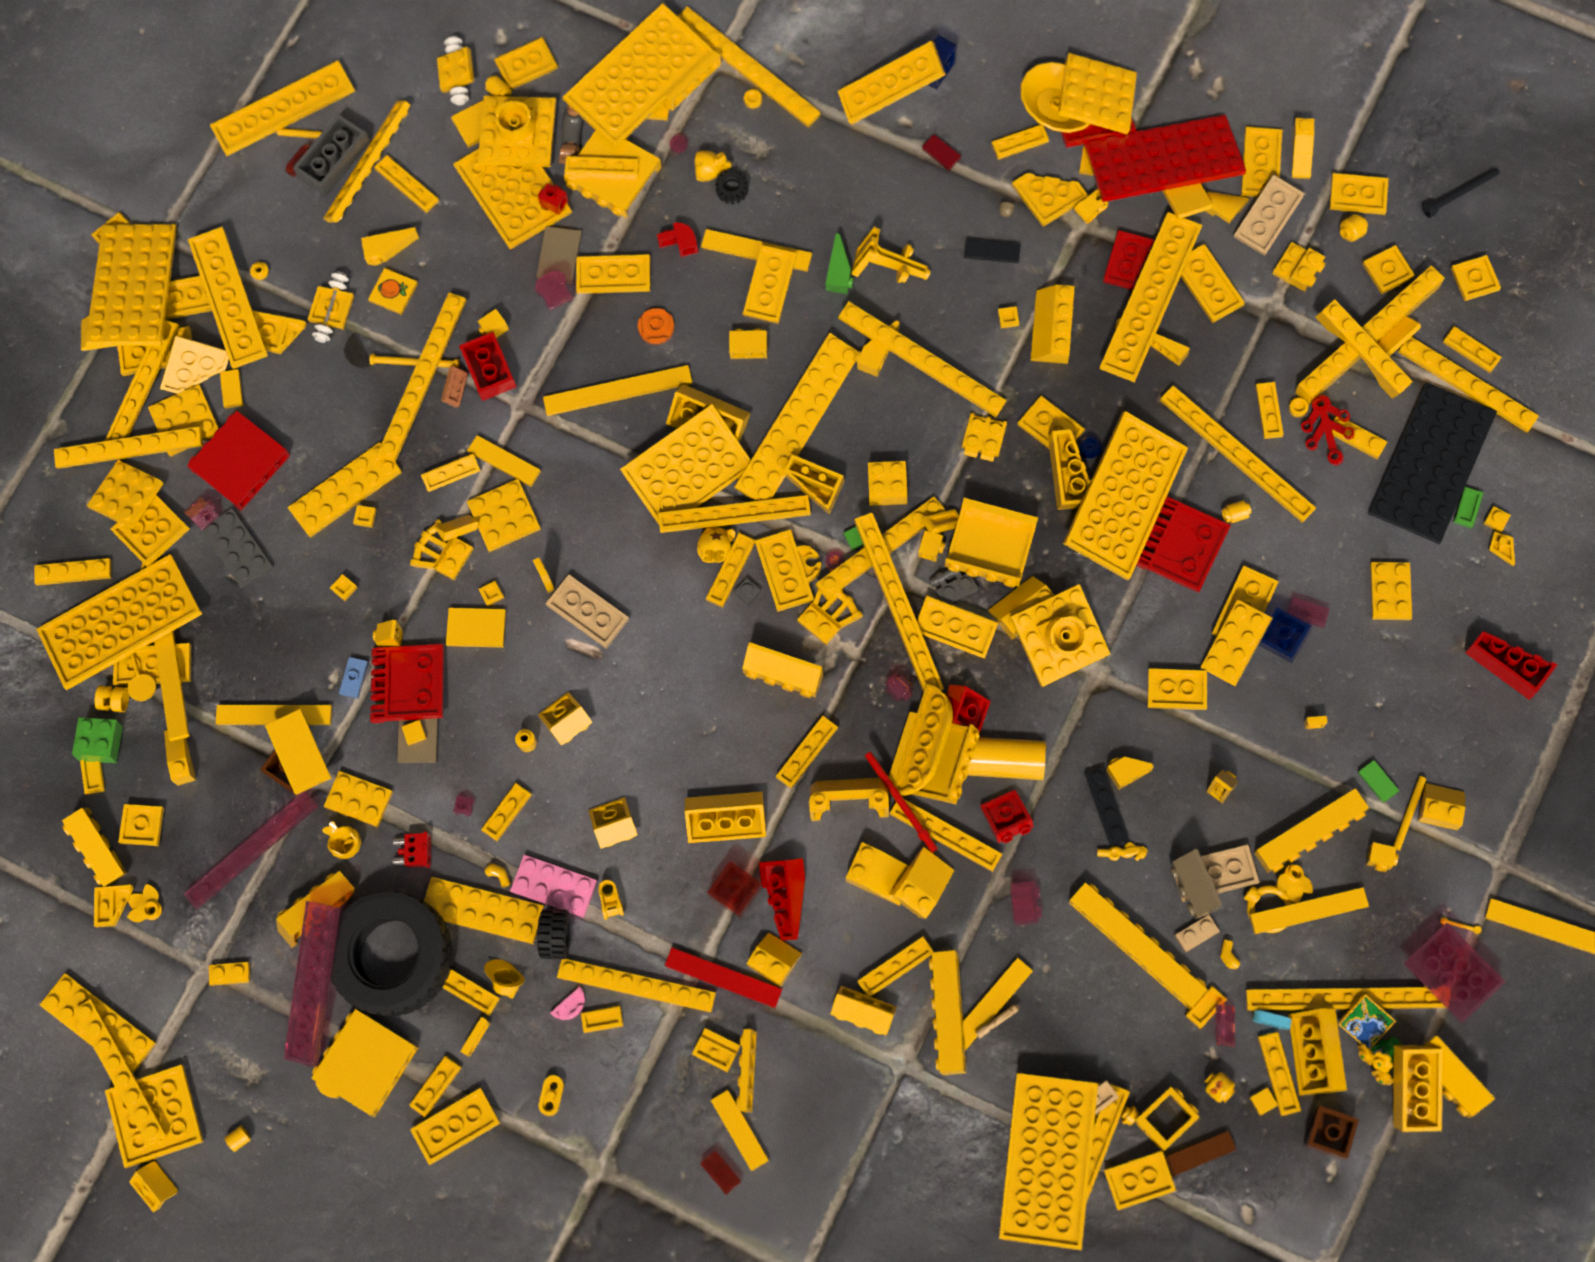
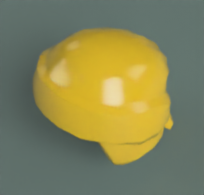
[322,821,361,859]

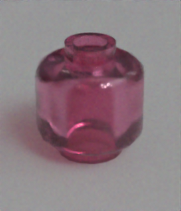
[885,673,913,702]

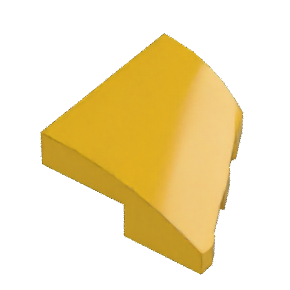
[1206,191,1250,224]

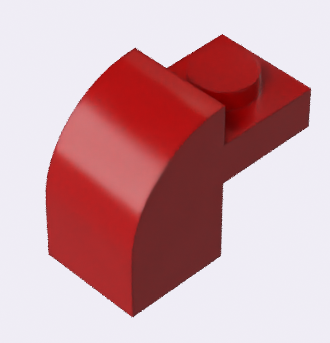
[657,223,699,257]

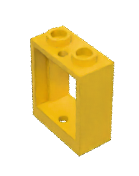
[1134,1087,1199,1151]

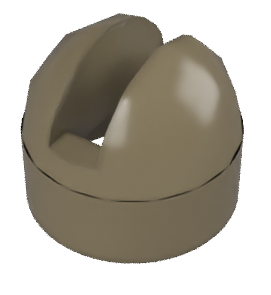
[999,202,1014,218]

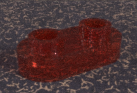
[285,144,311,177]

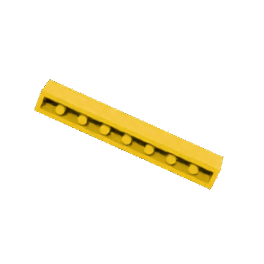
[1069,882,1208,1010]

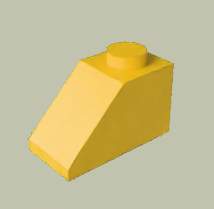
[373,620,403,647]
[1106,757,1154,790]

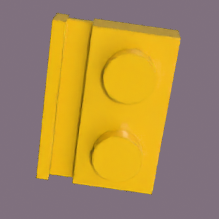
[692,1028,741,1073]

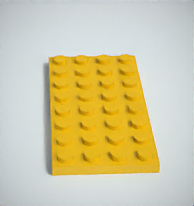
[563,3,714,149]
[85,224,177,346]
[1063,411,1188,580]
[36,554,202,690]
[999,1073,1099,1250]

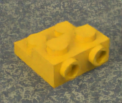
[1272,242,1326,292]

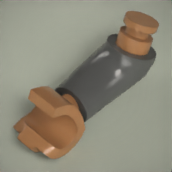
[559,104,583,165]

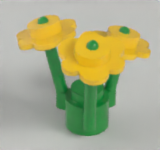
[1358,1037,1402,1085]

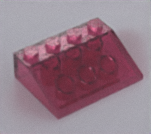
[1403,922,1506,1023]

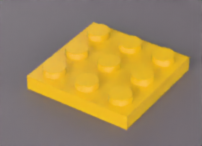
[148,385,219,457]
[87,460,164,529]
[466,479,541,552]
[110,495,190,567]

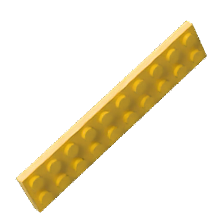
[1100,212,1202,383]
[734,333,858,501]

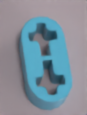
[1252,1010,1292,1030]

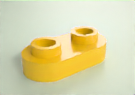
[539,1075,564,1116]

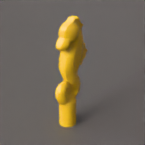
[1097,842,1148,861]

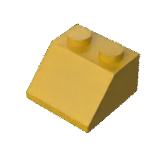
[538,692,593,746]
[1418,783,1466,830]
[588,797,638,848]
[746,933,802,987]

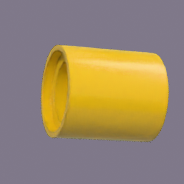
[224,1125,251,1152]

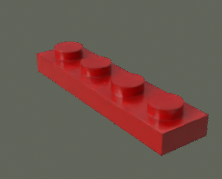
[1061,117,1136,148]

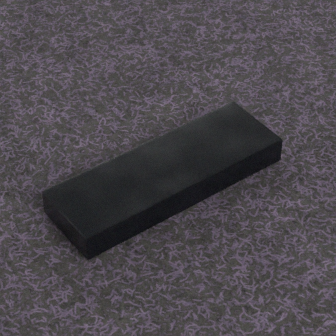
[964,239,1021,264]

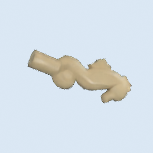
[975,1005,1020,1039]

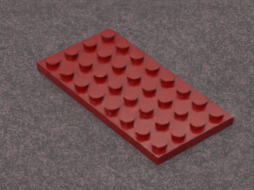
[1084,115,1246,202]

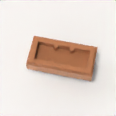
[441,366,468,408]

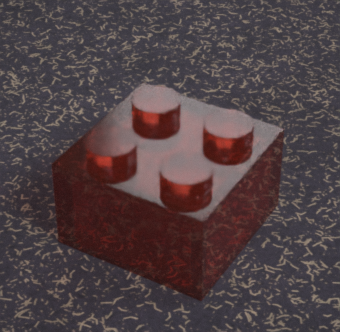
[707,861,763,919]

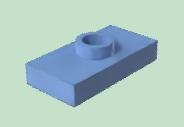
[339,657,368,699]

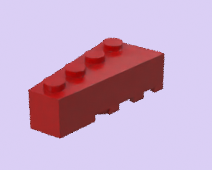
[1466,631,1558,700]

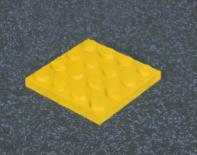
[1058,53,1137,134]
[105,1065,204,1168]

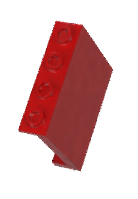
[187,411,290,511]

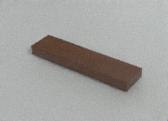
[1165,1131,1237,1177]

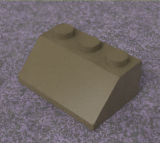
[1170,849,1222,920]

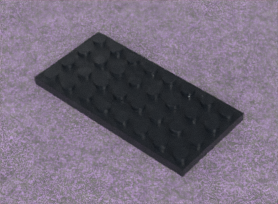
[1368,382,1497,545]

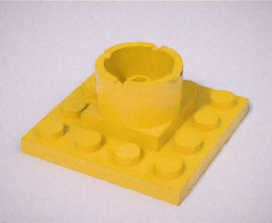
[478,96,556,167]
[1009,584,1110,687]

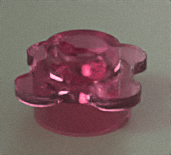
[453,796,475,817]

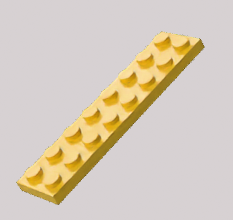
[210,61,355,156]
[188,227,268,369]

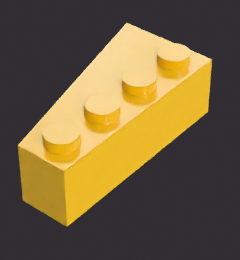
[62,808,127,887]

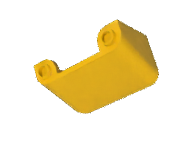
[809,778,889,821]

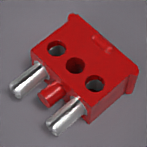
[393,831,431,868]

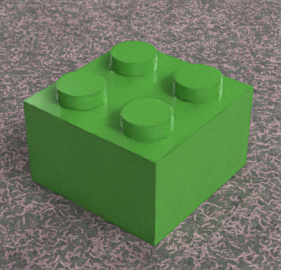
[72,718,123,763]

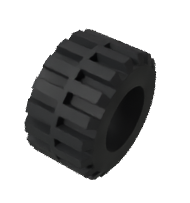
[537,909,571,960]

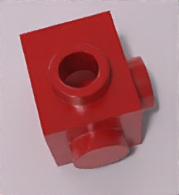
[538,183,568,215]

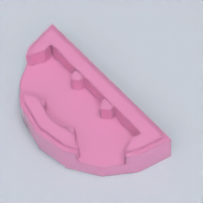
[550,986,585,1020]

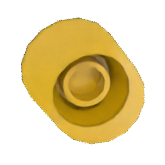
[484,959,525,999]

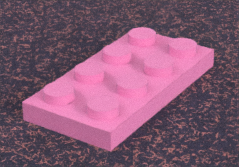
[510,855,598,918]

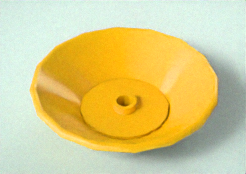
[1020,62,1090,133]

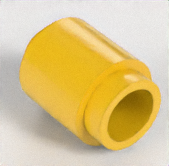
[485,76,512,97]
[1221,500,1252,524]
[515,729,537,752]

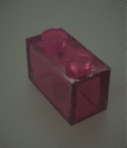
[1010,882,1042,926]

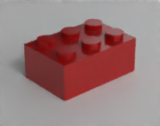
[459,332,516,401]

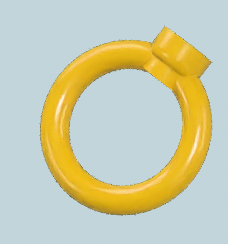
[1243,885,1293,933]

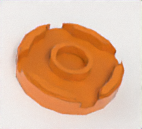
[637,308,675,345]

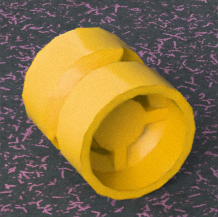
[94,685,129,713]

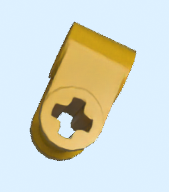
[1074,189,1108,224]
[598,880,624,920]

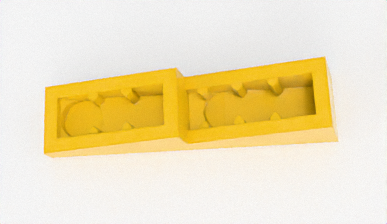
[1115,318,1190,366]

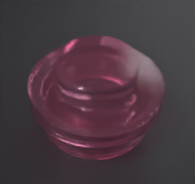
[669,135,688,153]

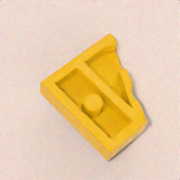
[94,885,134,928]

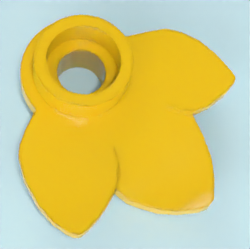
[1277,865,1313,904]
[127,884,162,922]

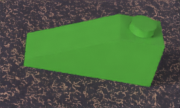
[825,233,854,294]

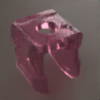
[534,270,574,312]

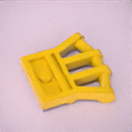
[410,519,474,580]
[797,590,863,645]

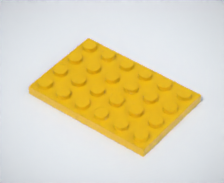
[453,149,572,250]
[619,404,751,525]

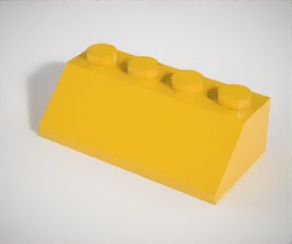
[1031,285,1075,364]
[666,384,751,442]
[742,642,823,698]
[684,792,766,843]
[1288,1008,1347,1096]
[1423,1036,1495,1118]
[1393,1045,1443,1132]

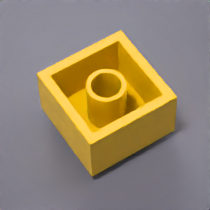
[868,461,907,506]

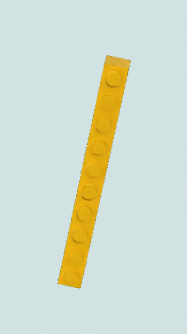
[1295,266,1445,405]

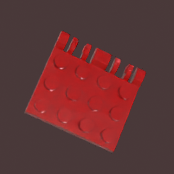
[1136,497,1231,593]
[370,644,444,723]

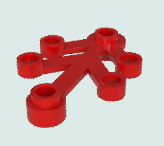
[1301,395,1355,466]

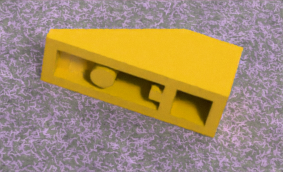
[1292,118,1314,179]
[361,227,419,266]
[855,321,899,377]
[164,730,196,786]
[1206,770,1238,803]

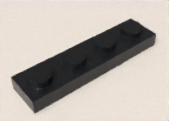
[1084,767,1129,847]

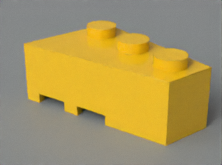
[784,455,845,515]

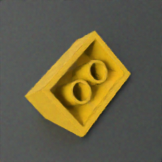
[988,576,1054,640]

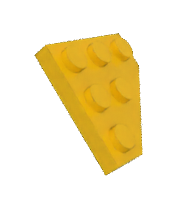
[1012,173,1088,227]
[160,335,229,394]

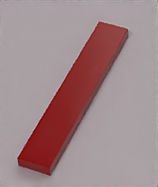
[664,947,783,1009]

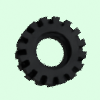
[715,168,749,205]

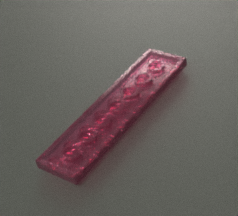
[284,901,340,1067]

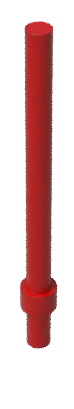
[864,751,938,853]

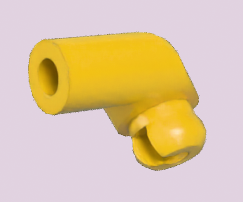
[485,863,511,888]
[1220,940,1240,969]

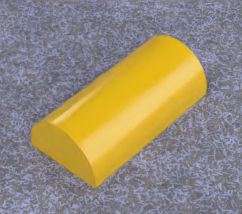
[967,737,1046,780]

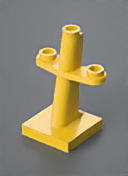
[851,226,931,283]

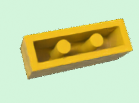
[830,986,897,1036]

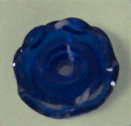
[1078,436,1102,459]

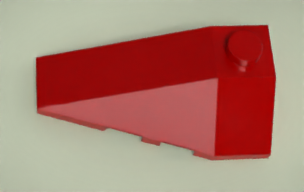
[759,858,805,940]

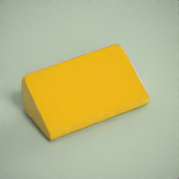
[435,514,478,541]

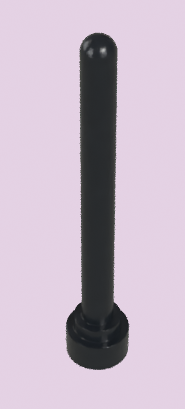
[1422,169,1499,218]

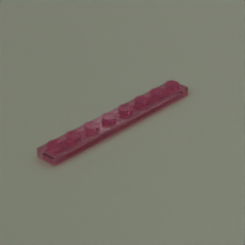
[183,792,318,910]

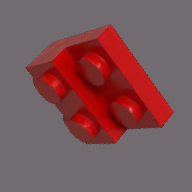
[980,790,1034,843]

